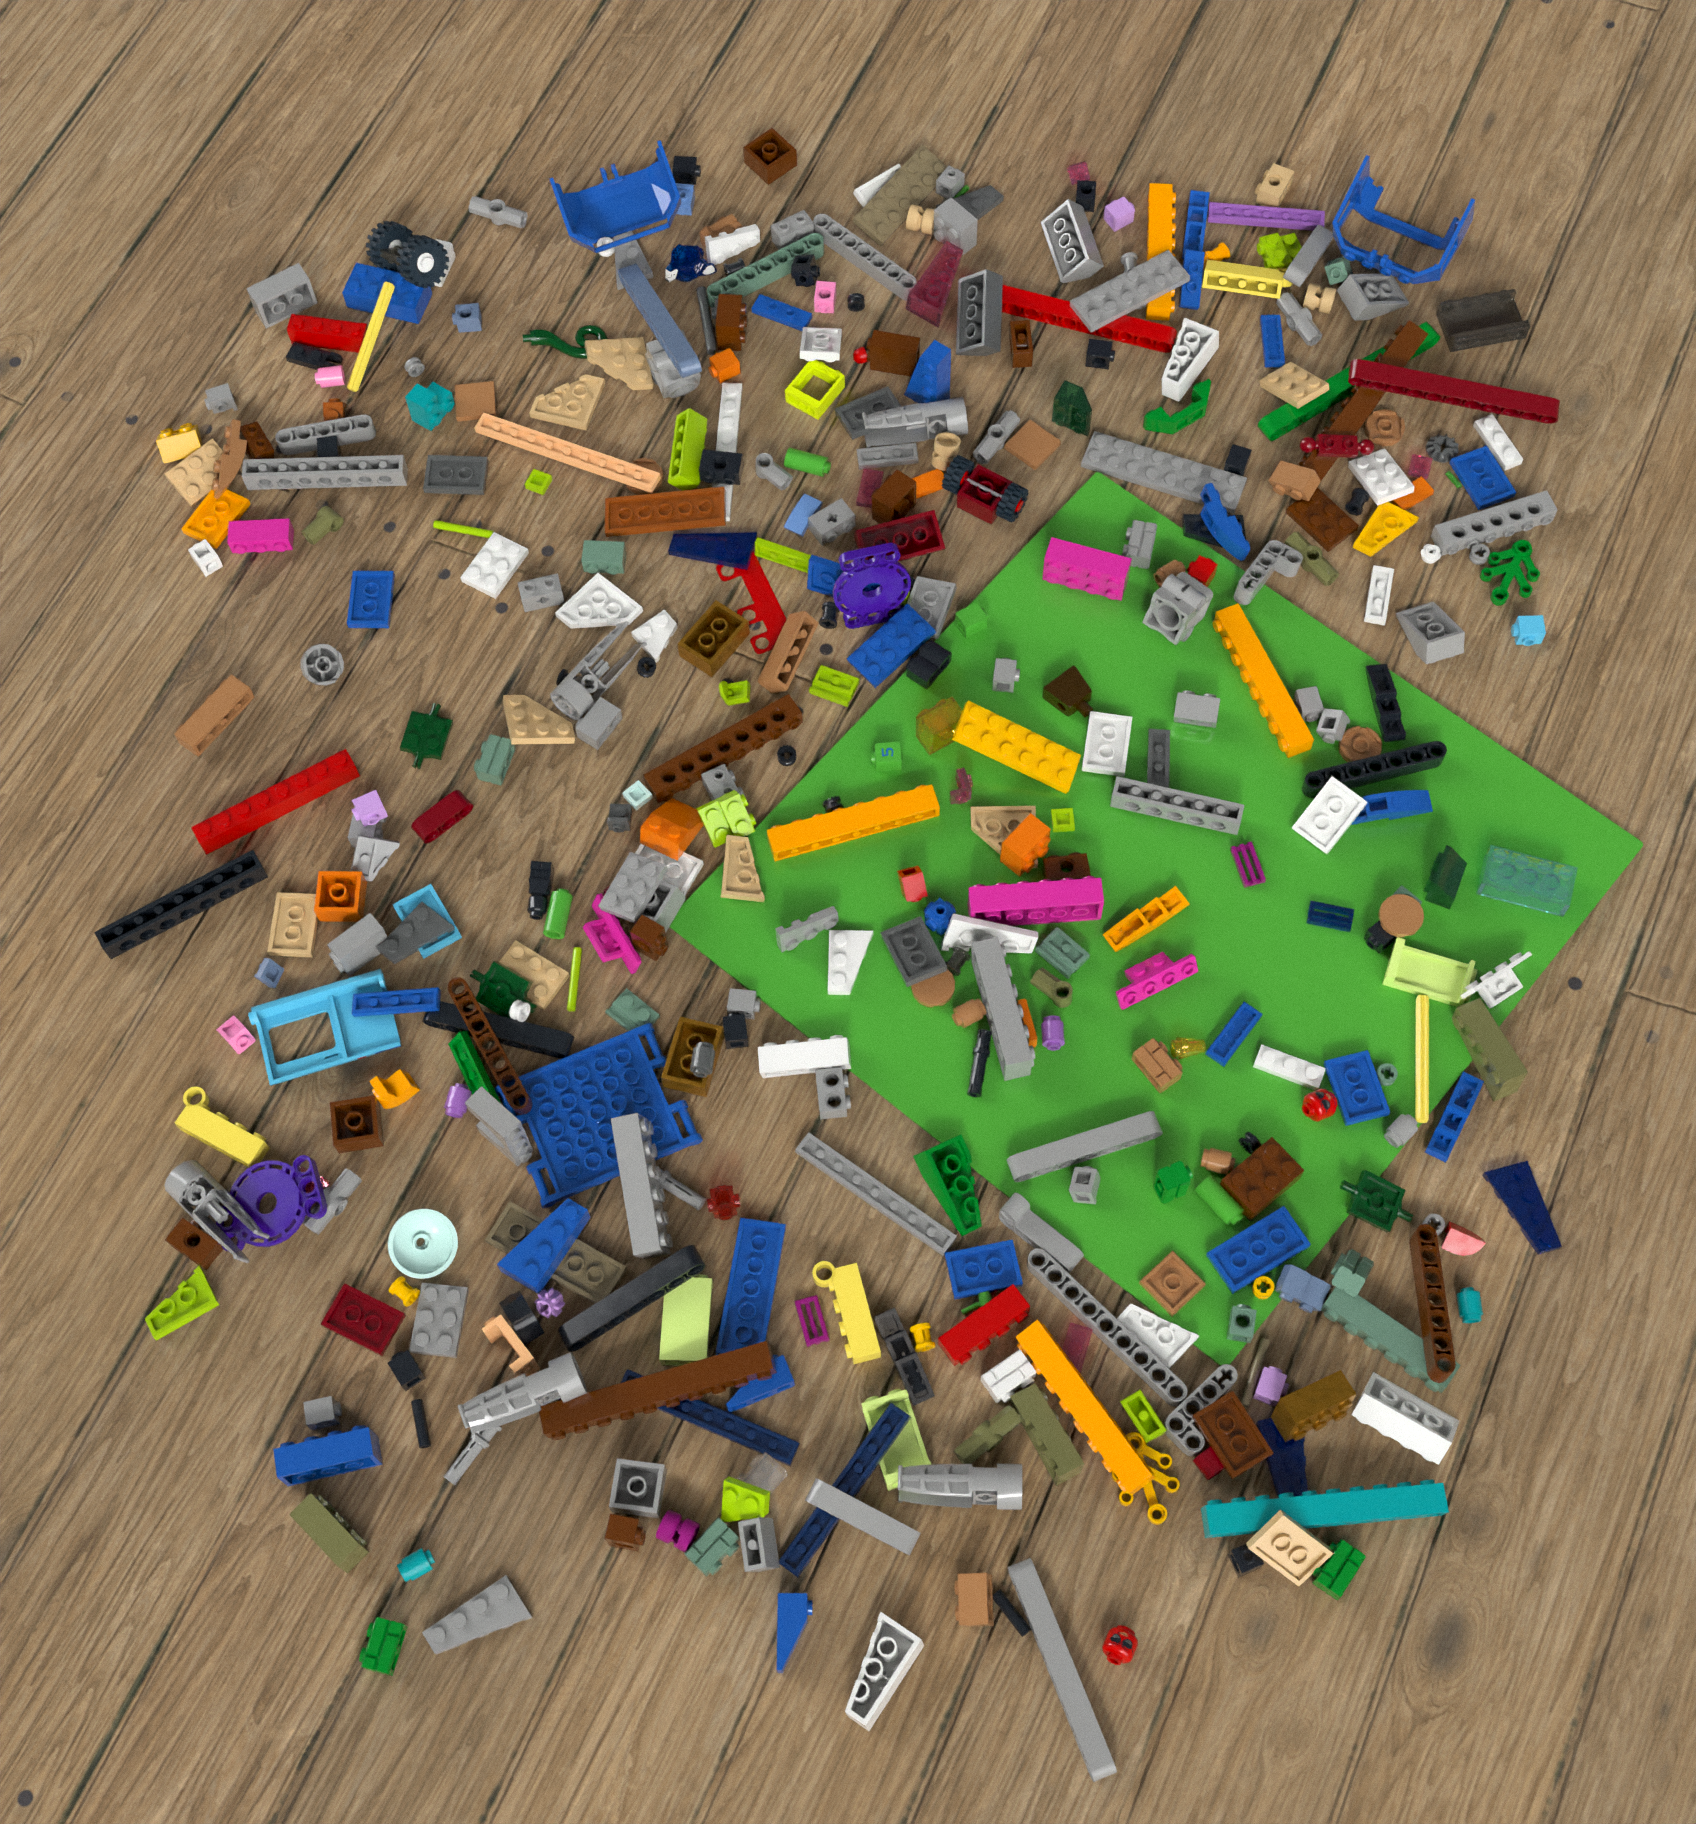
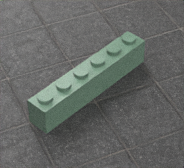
[1321,1287,1461,1393]

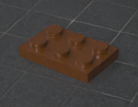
[1286,487,1359,552]
[1192,1391,1274,1479]

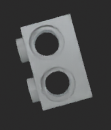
[815,1067,851,1120]

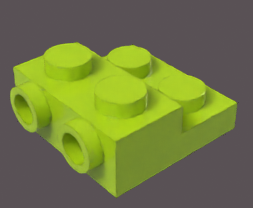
[1257,232,1302,269]
[696,790,756,848]

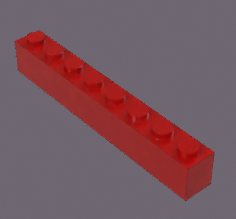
[191,749,360,855]

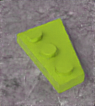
[145,1265,220,1341]

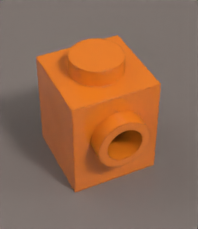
[708,348,741,383]

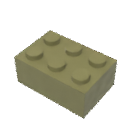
[289,1493,369,1574]

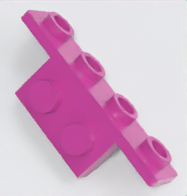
[583,893,641,974]
[1116,952,1198,1010]

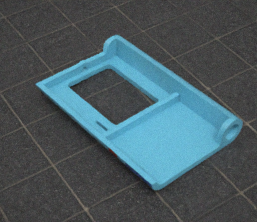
[248,969,401,1086]

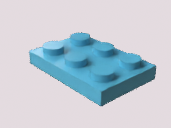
[392,884,462,959]

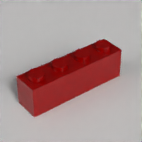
[286,314,368,353]
[938,1284,1030,1366]

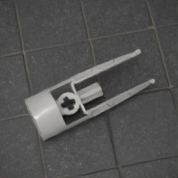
[862,397,968,448]
[550,621,647,720]
[164,1160,270,1263]
[458,1352,587,1435]
[898,1463,1022,1510]

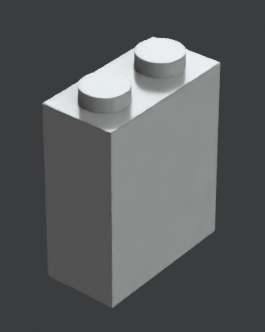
[327,913,387,977]

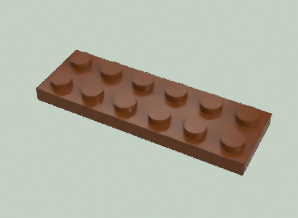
[605,487,726,537]

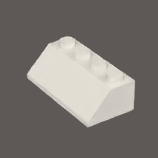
[1352,1372,1459,1465]

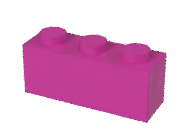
[227,518,294,554]

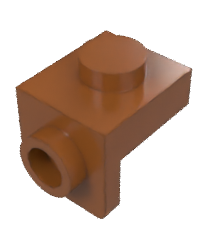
[323,398,346,421]

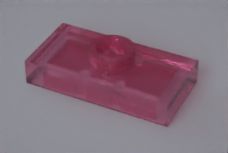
[856,469,884,508]
[1063,1322,1093,1374]

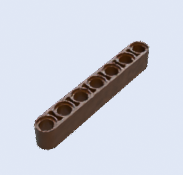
[447,977,533,1115]
[1409,1224,1456,1383]

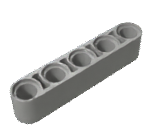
[1283,224,1333,287]
[275,415,376,455]
[805,1478,921,1556]

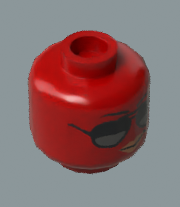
[1302,1089,1337,1122]
[1102,1625,1138,1665]

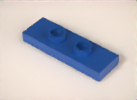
[1179,249,1205,310]
[751,294,812,331]
[1260,315,1285,368]
[1205,1002,1262,1067]

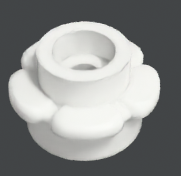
[1421,544,1441,564]

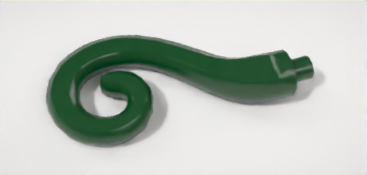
[523,325,608,359]

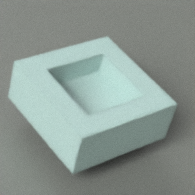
[622,780,653,811]

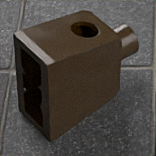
[1042,665,1093,717]

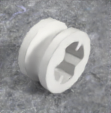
[597,237,615,257]
[509,1000,530,1022]

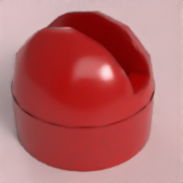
[853,346,868,364]

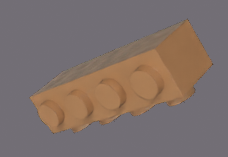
[757,611,819,694]
[174,674,255,757]

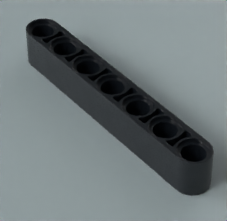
[1302,741,1447,798]
[422,1001,575,1059]
[558,1245,706,1352]

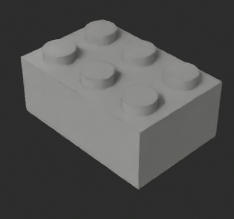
[246,263,318,329]

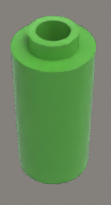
[784,447,831,477]
[543,889,573,939]
[1195,1175,1244,1225]

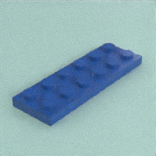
[716,1218,786,1355]

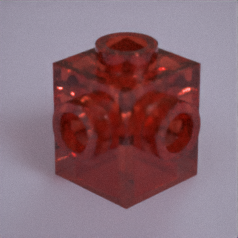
[707,1185,741,1220]

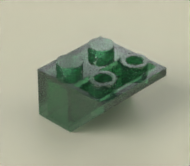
[1052,380,1092,437]
[1423,845,1467,909]

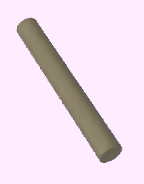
[1240,1338,1270,1408]

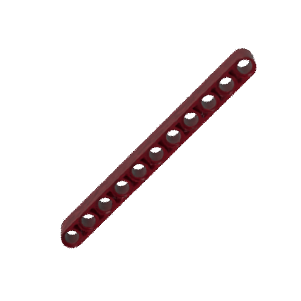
[1348,359,1560,424]

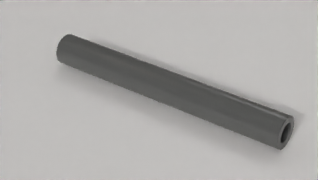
[696,286,717,355]

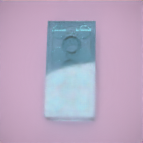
[1476,845,1578,917]

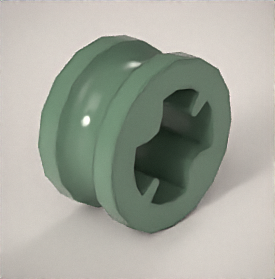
[1376,1063,1398,1086]

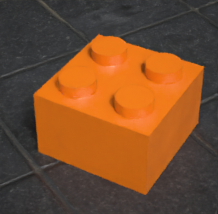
[1000,813,1051,877]
[314,871,367,922]

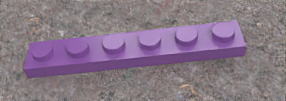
[1208,202,1325,231]

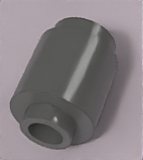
[690,1042,715,1078]

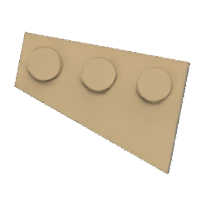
[721,835,765,902]

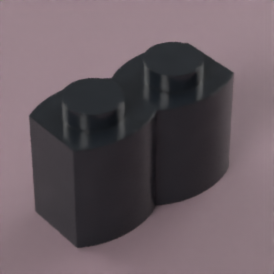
[906,640,952,689]

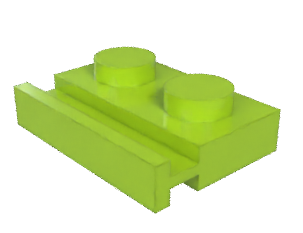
[809,665,860,707]

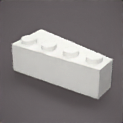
[1162,318,1219,402]
[845,1612,924,1731]

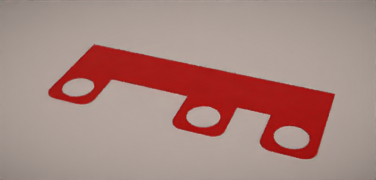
[716,551,787,654]

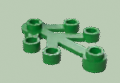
[1480,540,1540,606]

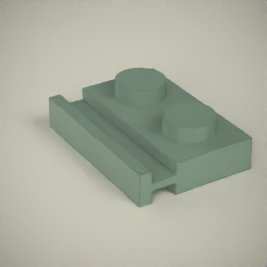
[1035,927,1090,979]
[605,988,660,1039]

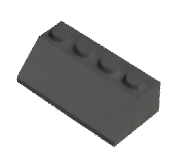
[956,269,1003,356]

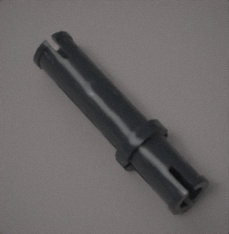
[967,1029,992,1098]

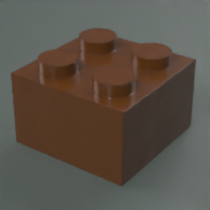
[743,128,797,185]
[715,294,748,351]
[871,469,916,524]
[330,1095,384,1154]

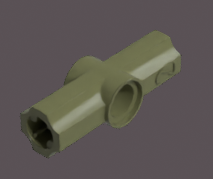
[1284,532,1339,586]
[954,1405,1022,1464]

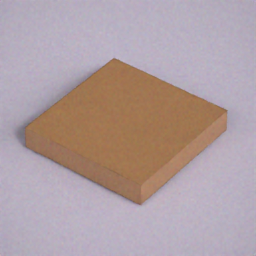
[455,381,496,422]
[1004,420,1061,470]
[1139,1251,1206,1317]

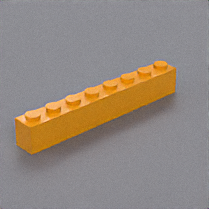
[1146,183,1176,321]
[1213,603,1314,758]
[766,784,940,861]
[1016,1319,1156,1495]

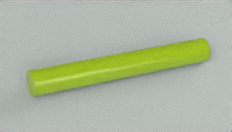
[433,520,494,538]
[567,947,582,1011]

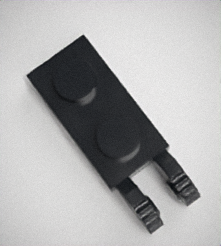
[286,342,343,370]

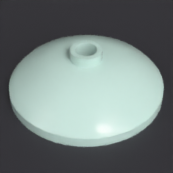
[388,1209,458,1279]

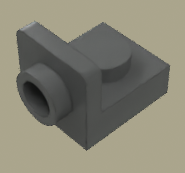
[607,804,632,833]

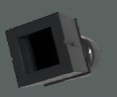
[527,861,554,920]

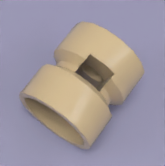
[906,204,934,235]
[1303,283,1336,314]
[931,432,961,471]

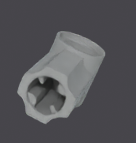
[755,453,793,491]

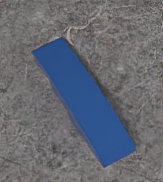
[1182,190,1210,259]
[1425,1071,1484,1163]

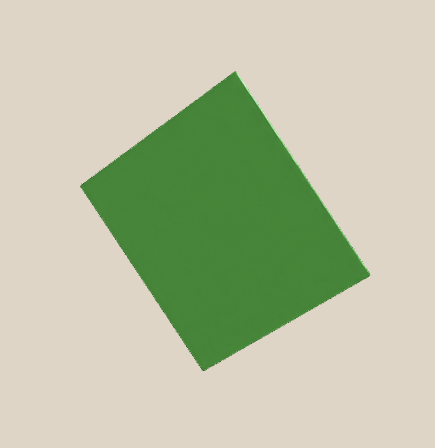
[670,472,1643,1366]

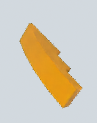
[1102,886,1190,952]

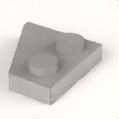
[351,835,400,881]

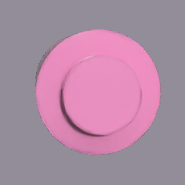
[315,365,345,388]

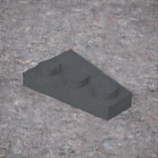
[936,185,1004,220]
[377,902,455,964]

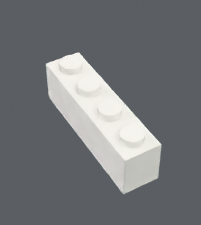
[758,1035,852,1078]

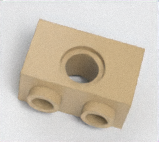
[1255,163,1294,207]

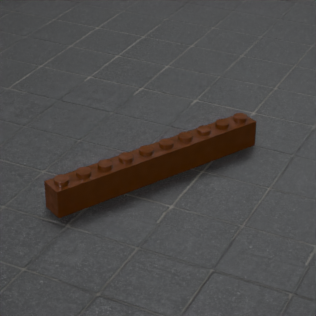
[1298,320,1428,481]
[539,1341,777,1440]

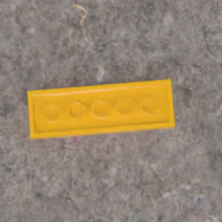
[952,700,1081,794]

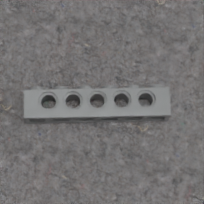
[1431,490,1558,556]
[1110,776,1244,835]

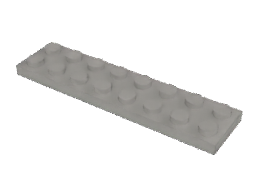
[1081,431,1247,514]

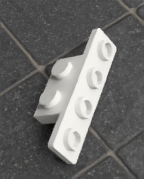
[1460,951,1532,1009]

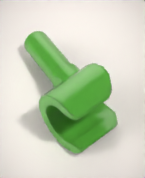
[961,1291,992,1315]

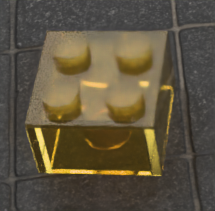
[916,696,963,755]

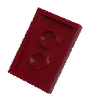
[321,1283,406,1357]

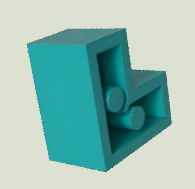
[405,382,455,431]

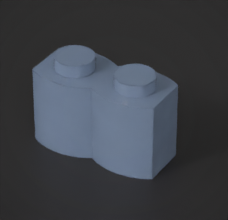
[1274,1264,1331,1313]

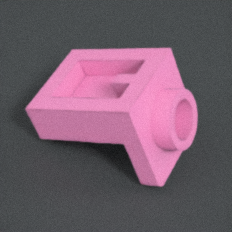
[216,1015,256,1054]

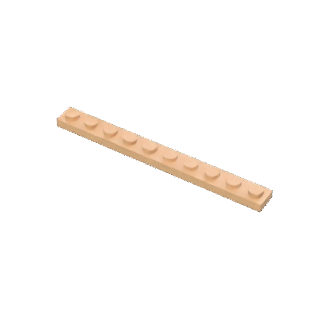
[474,413,661,493]

